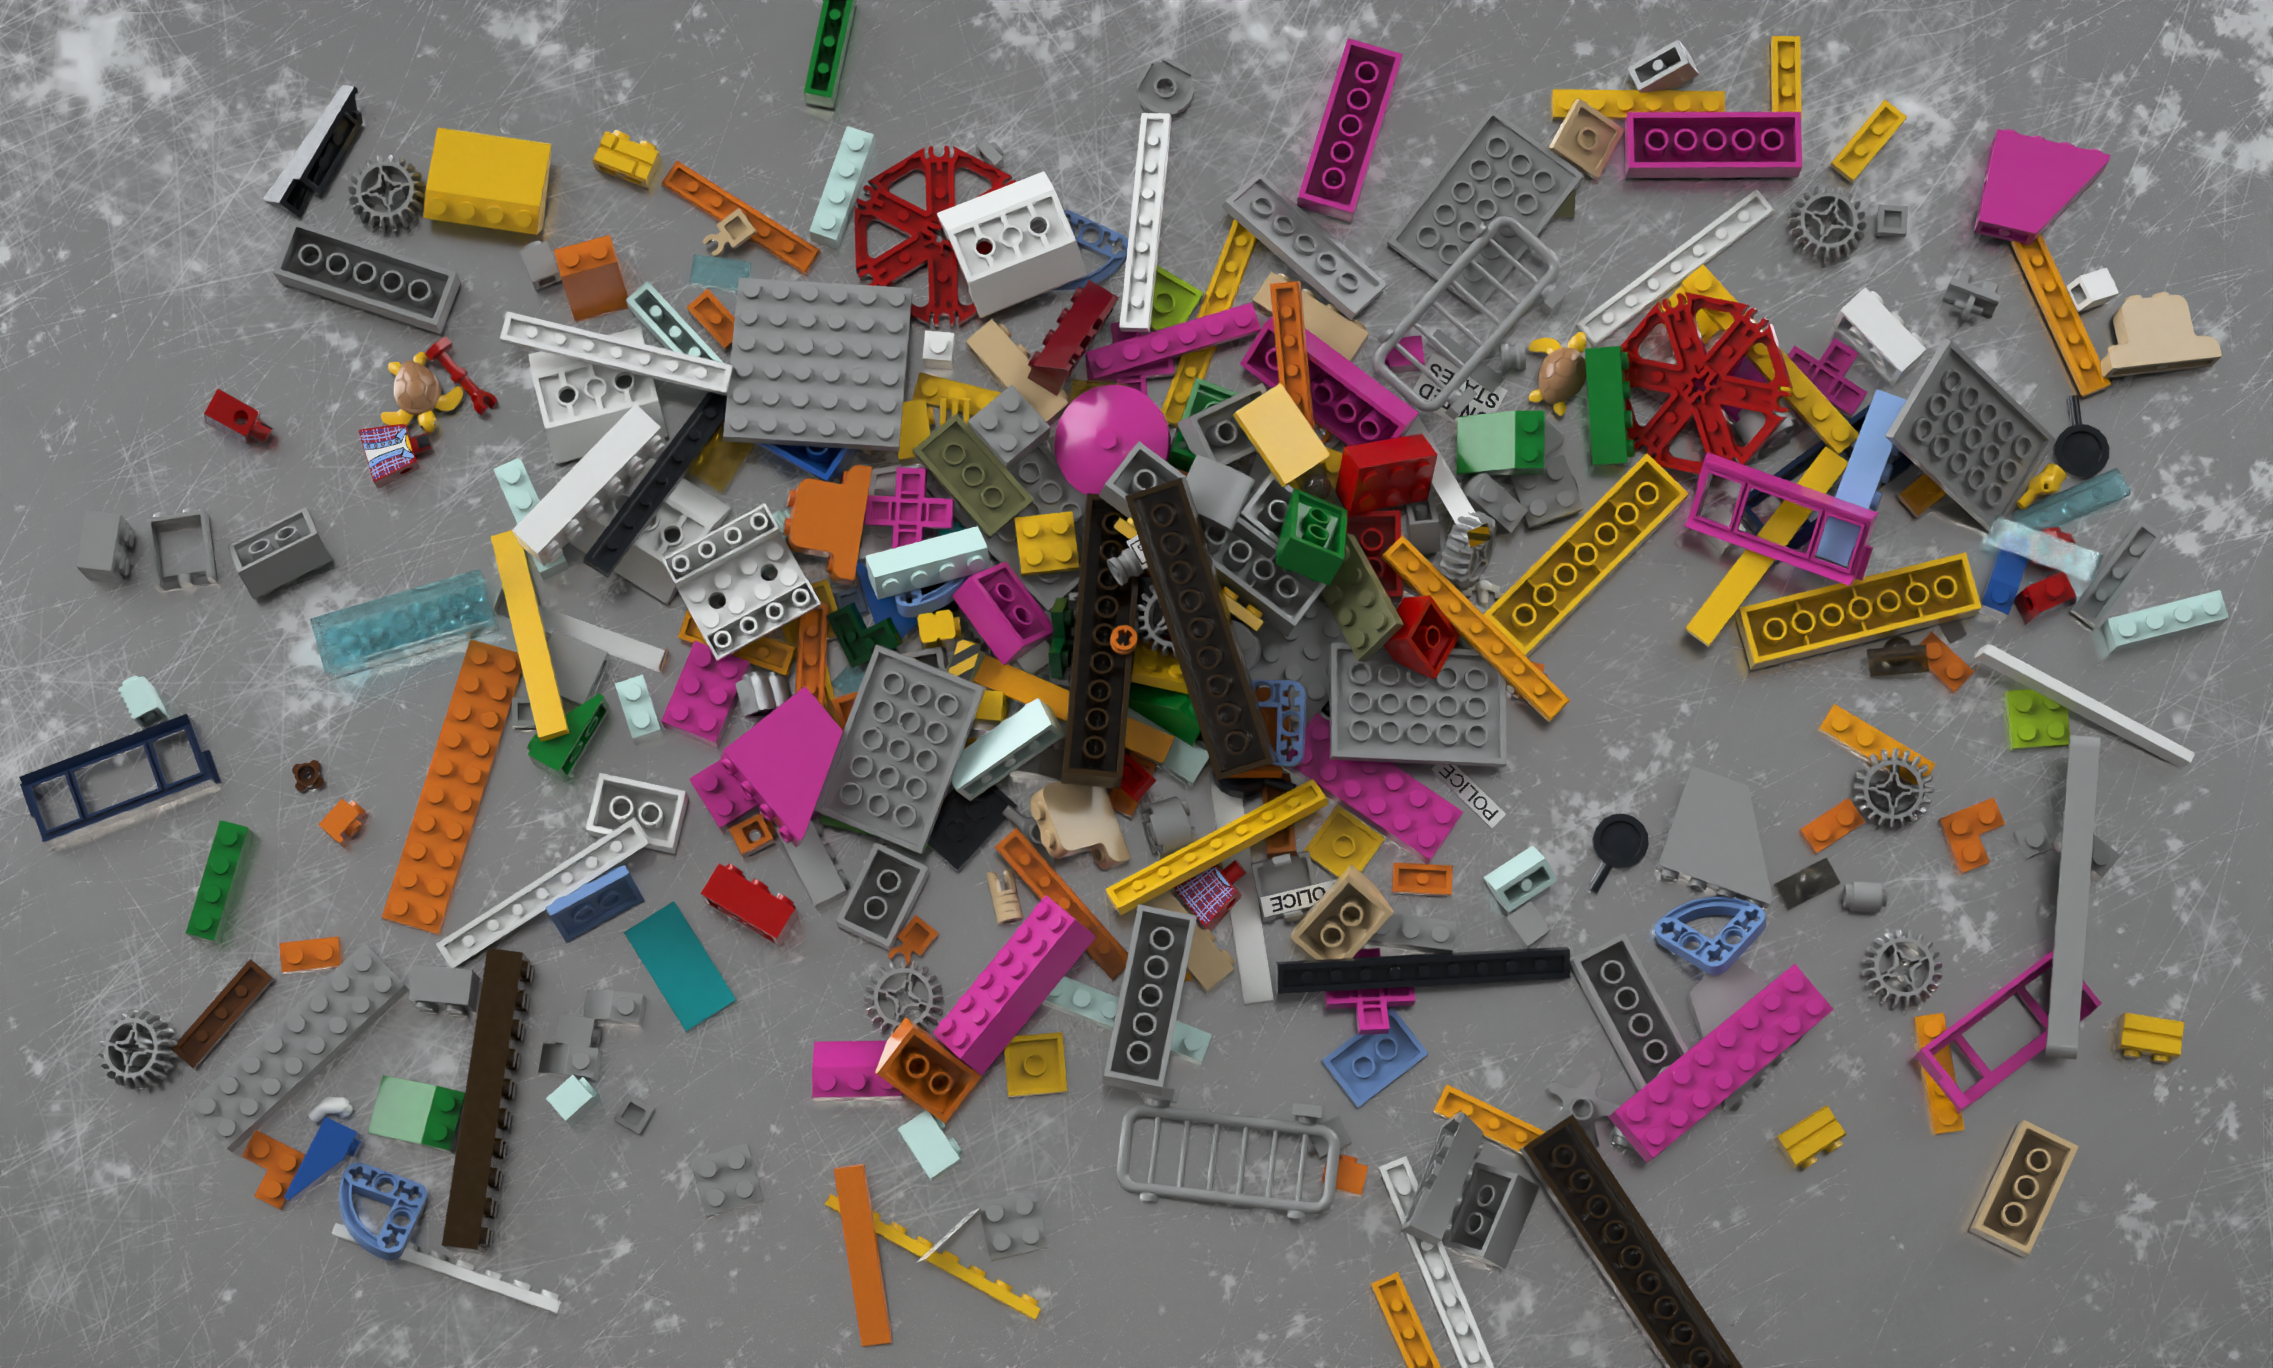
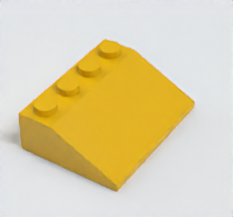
[423,127,552,235]

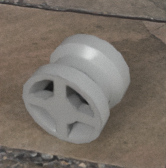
[1499,341,1526,372]
[1107,548,1143,585]

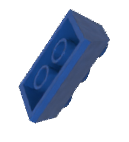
[756,443,859,482]

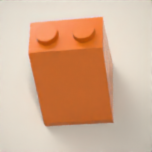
[554,235,629,322]

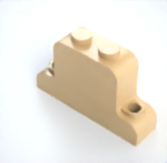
[2100,292,2222,378]
[1030,765,1131,870]

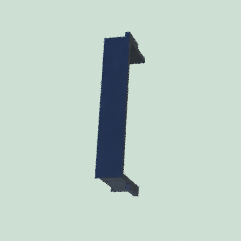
[1742,404,1914,564]
[19,714,222,848]

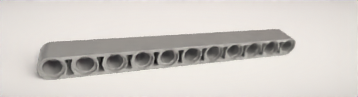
[2046,735,2100,1060]

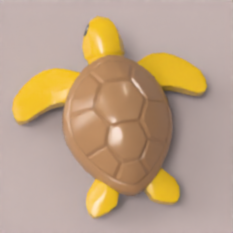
[1528,332,1587,417]
[380,351,463,434]

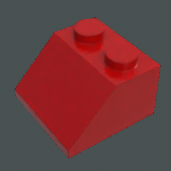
[1383,595,1460,679]

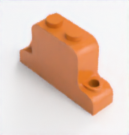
[782,465,872,585]

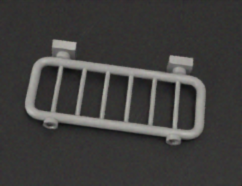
[1373,216,1571,420]
[1117,1088,1340,1220]

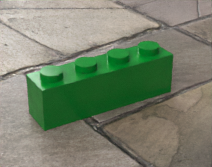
[803,0,857,108]
[1585,346,1635,466]
[186,820,254,946]

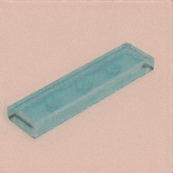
[2012,468,2131,540]
[1986,515,2104,583]

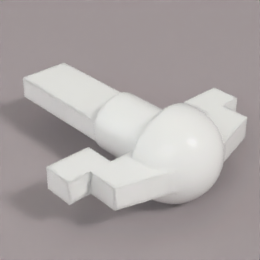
[1463,580,1504,609]

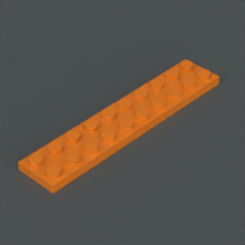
[381,639,523,935]

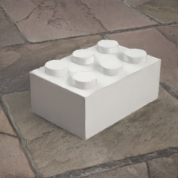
[1833,287,1927,387]
[586,773,689,854]

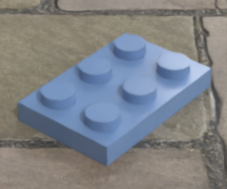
[546,864,644,942]
[1321,1007,1429,1109]

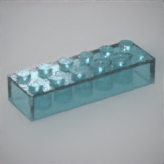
[310,569,500,681]

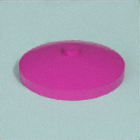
[1054,385,1171,496]

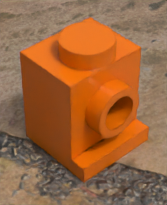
[318,798,366,848]
[729,813,777,859]

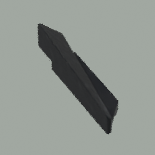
[263,85,363,218]

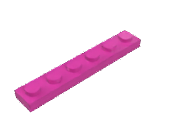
[1086,302,1261,382]

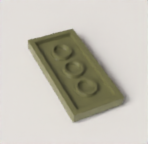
[912,413,1034,539]
[1321,534,1404,662]

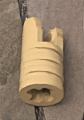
[987,869,1023,925]

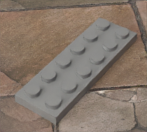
[1222,172,1388,320]

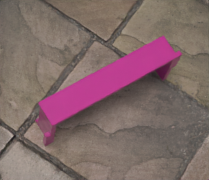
[1684,452,1878,586]
[1914,950,2102,1114]

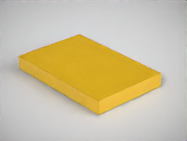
[1233,383,1330,487]

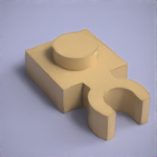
[703,208,758,257]

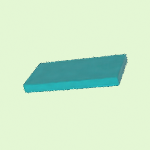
[624,901,737,1032]

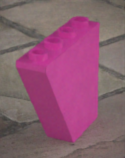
[1974,129,2110,246]
[720,686,843,847]

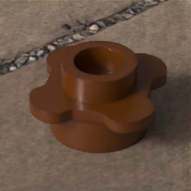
[292,760,324,792]

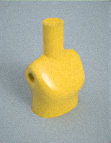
[2016,463,2067,510]

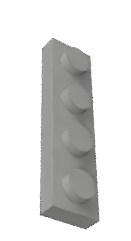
[2070,519,2164,628]

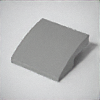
[1186,455,1254,532]

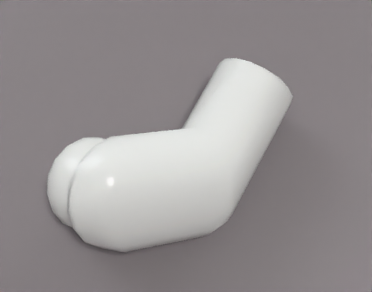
[307,1097,353,1125]

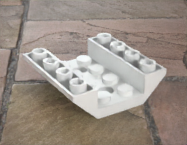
[937,172,1088,318]
[528,327,669,465]
[570,458,732,605]
[662,503,821,661]

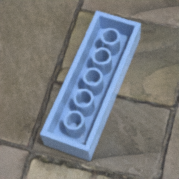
[1816,389,1907,569]

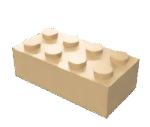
[1969,1120,2079,1257]

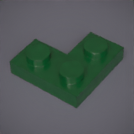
[1048,598,1074,679]
[826,602,903,668]

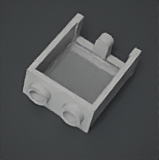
[146,507,218,592]

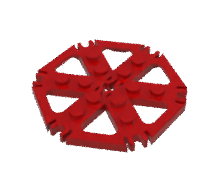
[854,146,1016,327]
[1621,292,1793,478]

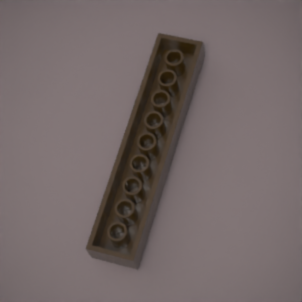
[1125,477,1277,780]
[1061,493,1139,789]
[442,948,534,1255]
[1519,1114,1742,1368]

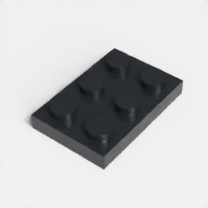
[927,785,1018,872]

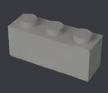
[775,817,850,910]
[1365,913,1457,954]

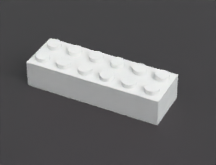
[512,404,666,566]

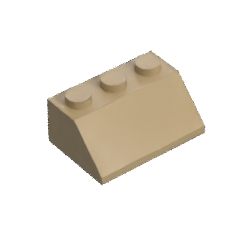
[1290,865,1394,960]

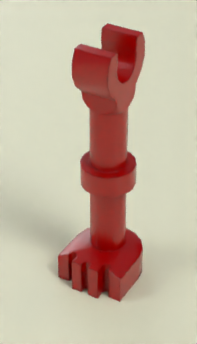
[425,336,498,416]

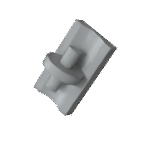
[1942,271,2001,320]

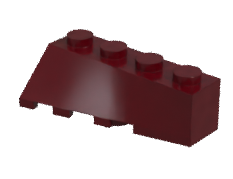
[1027,279,1119,396]

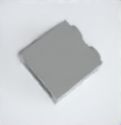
[546,630,611,707]

